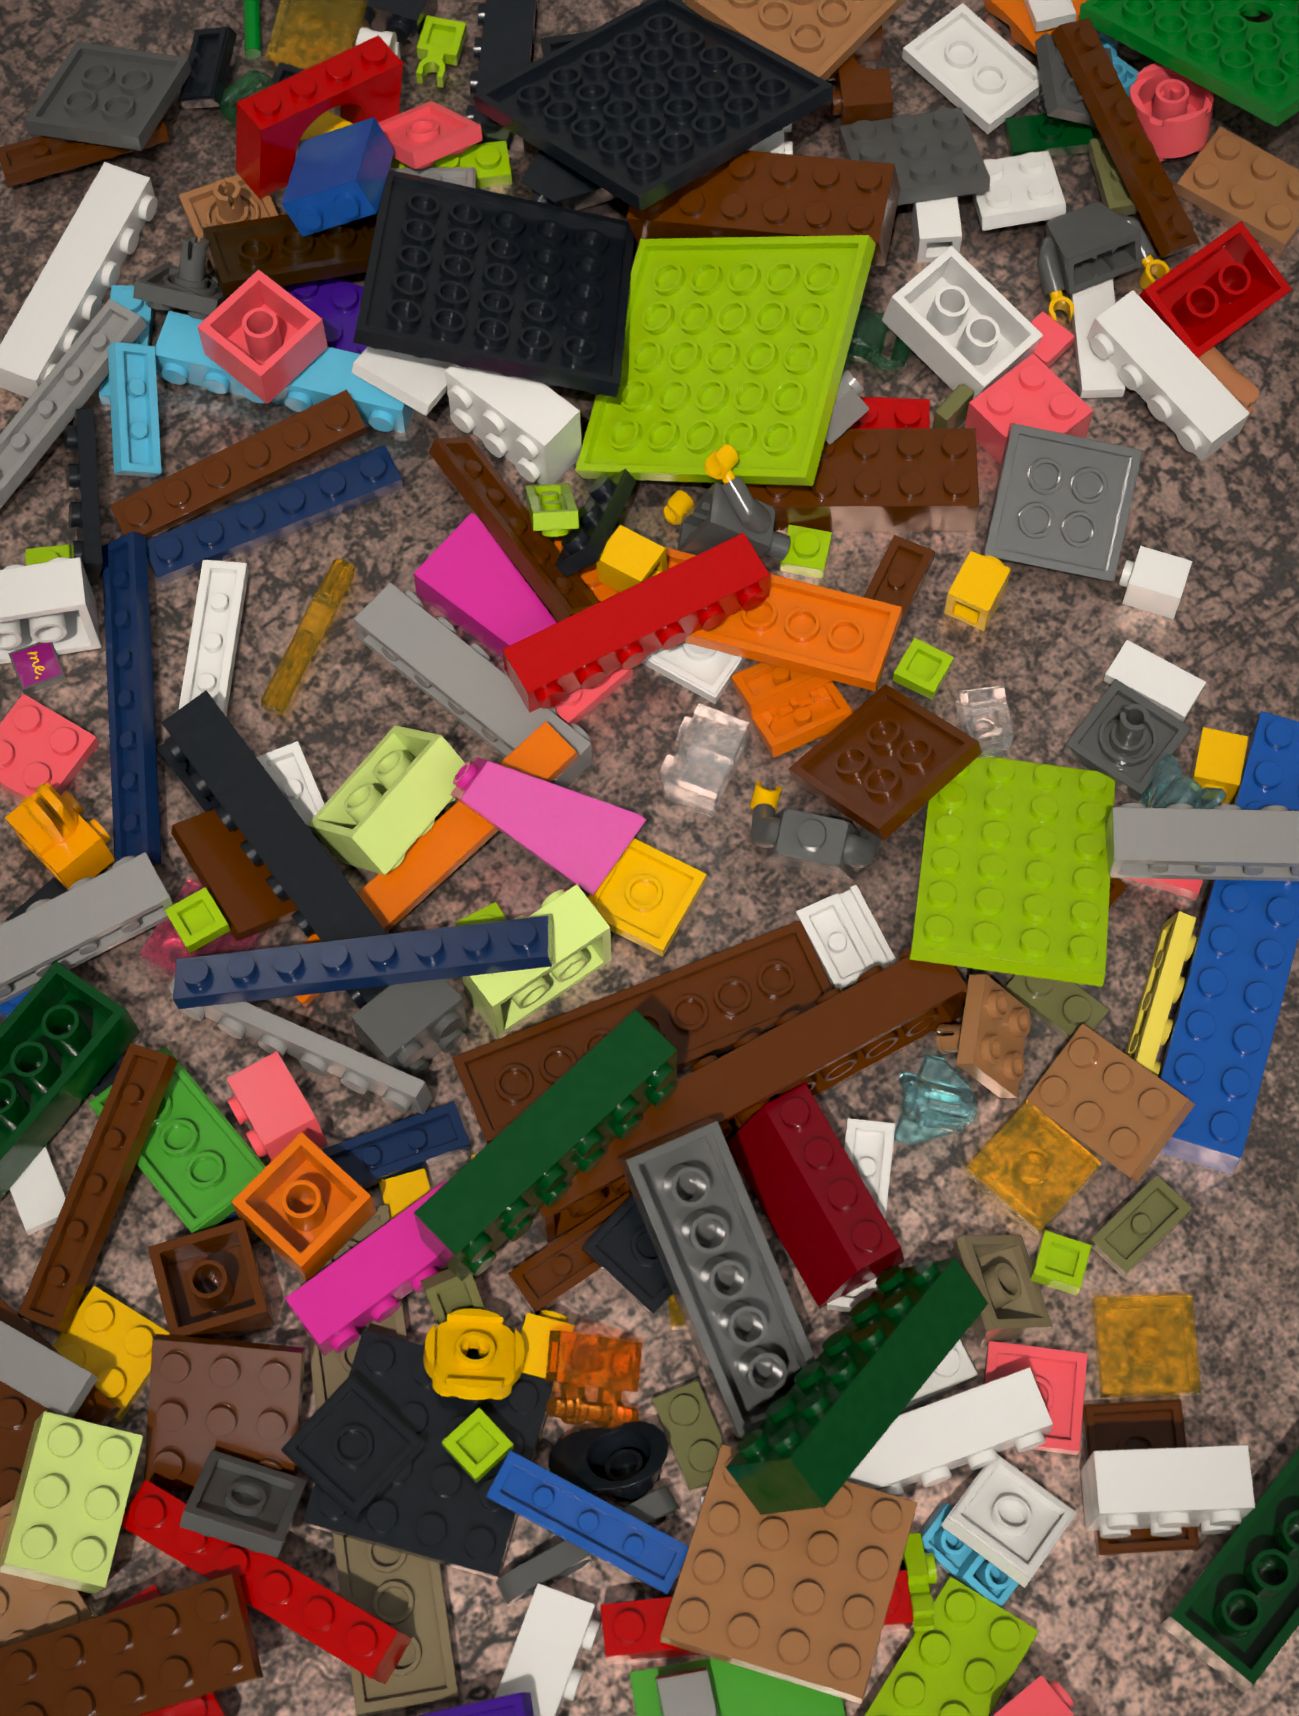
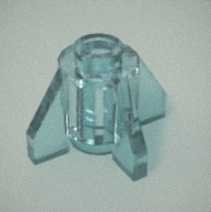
[1142,754,1226,809]
[894,1054,978,1145]

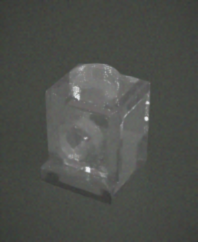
[954,685,1014,758]

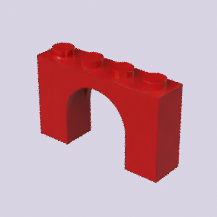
[236,35,403,199]

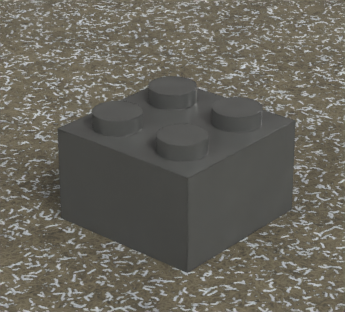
[351,979,468,1078]

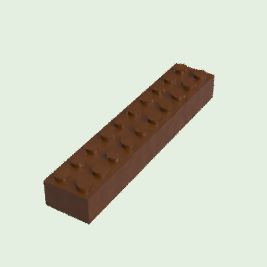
[533,947,968,1243]

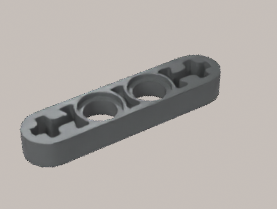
[496,1487,681,1606]

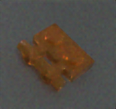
[545,1330,642,1429]

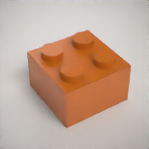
[231,1132,376,1282]

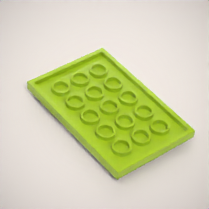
[910,755,1115,987]

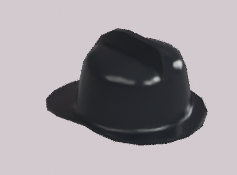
[548,1421,668,1502]

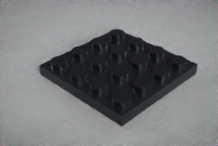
[302,1329,554,1580]

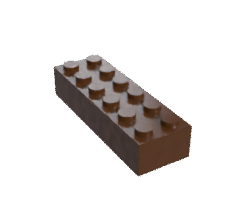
[627,150,900,266]
[711,428,979,532]

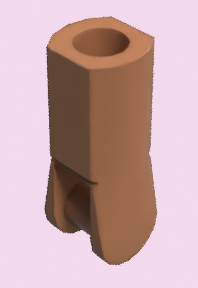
[1198,347,1259,414]

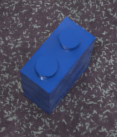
[281,117,395,237]

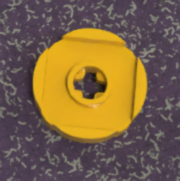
[423,1308,525,1400]

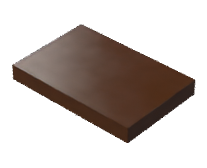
[171,808,298,942]
[1082,1399,1200,1558]

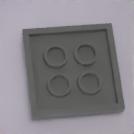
[24,42,192,151]
[839,108,990,205]
[982,423,1143,582]

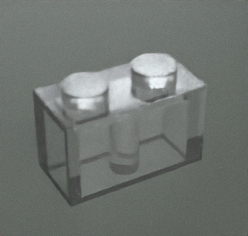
[659,703,750,818]

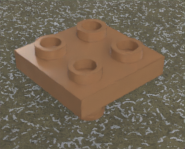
[179,174,278,270]
[936,974,1031,1098]

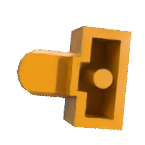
[4,782,115,891]

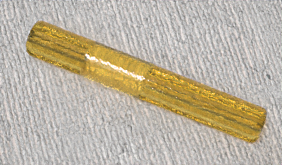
[261,558,355,715]

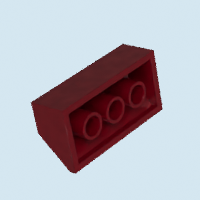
[727,1083,905,1309]

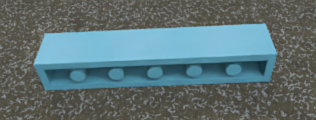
[155,311,413,433]

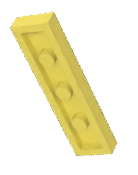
[1125,911,1197,1077]

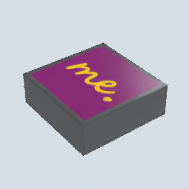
[8,642,67,695]

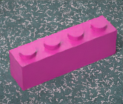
[285,1180,447,1356]

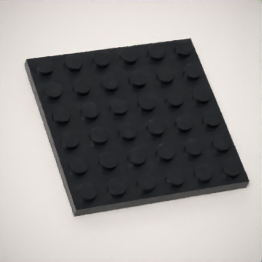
[474,0,833,211]
[353,170,634,398]

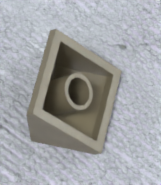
[950,1235,1053,1348]

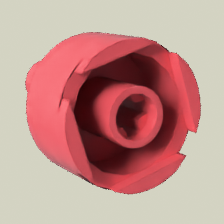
[1129,63,1215,162]

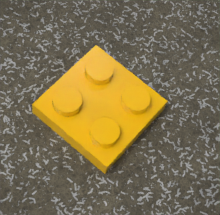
[588,838,707,957]
[53,1286,170,1423]

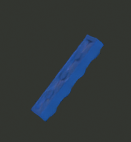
[486,1450,689,1595]

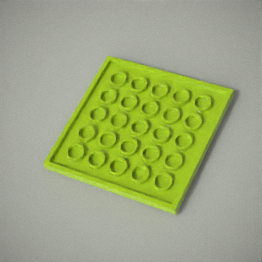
[575,235,876,486]

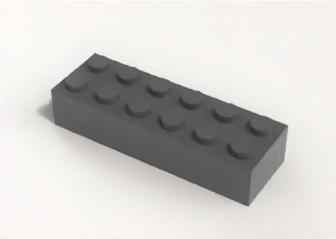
[617,1118,816,1440]

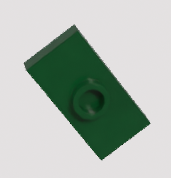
[1004,114,1094,157]

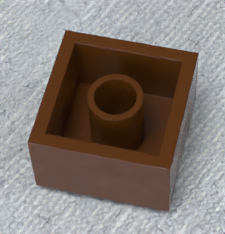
[148,1219,275,1340]

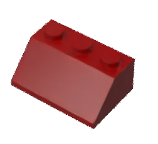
[1139,221,1292,358]

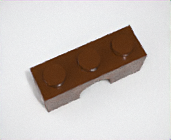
[827,25,893,126]

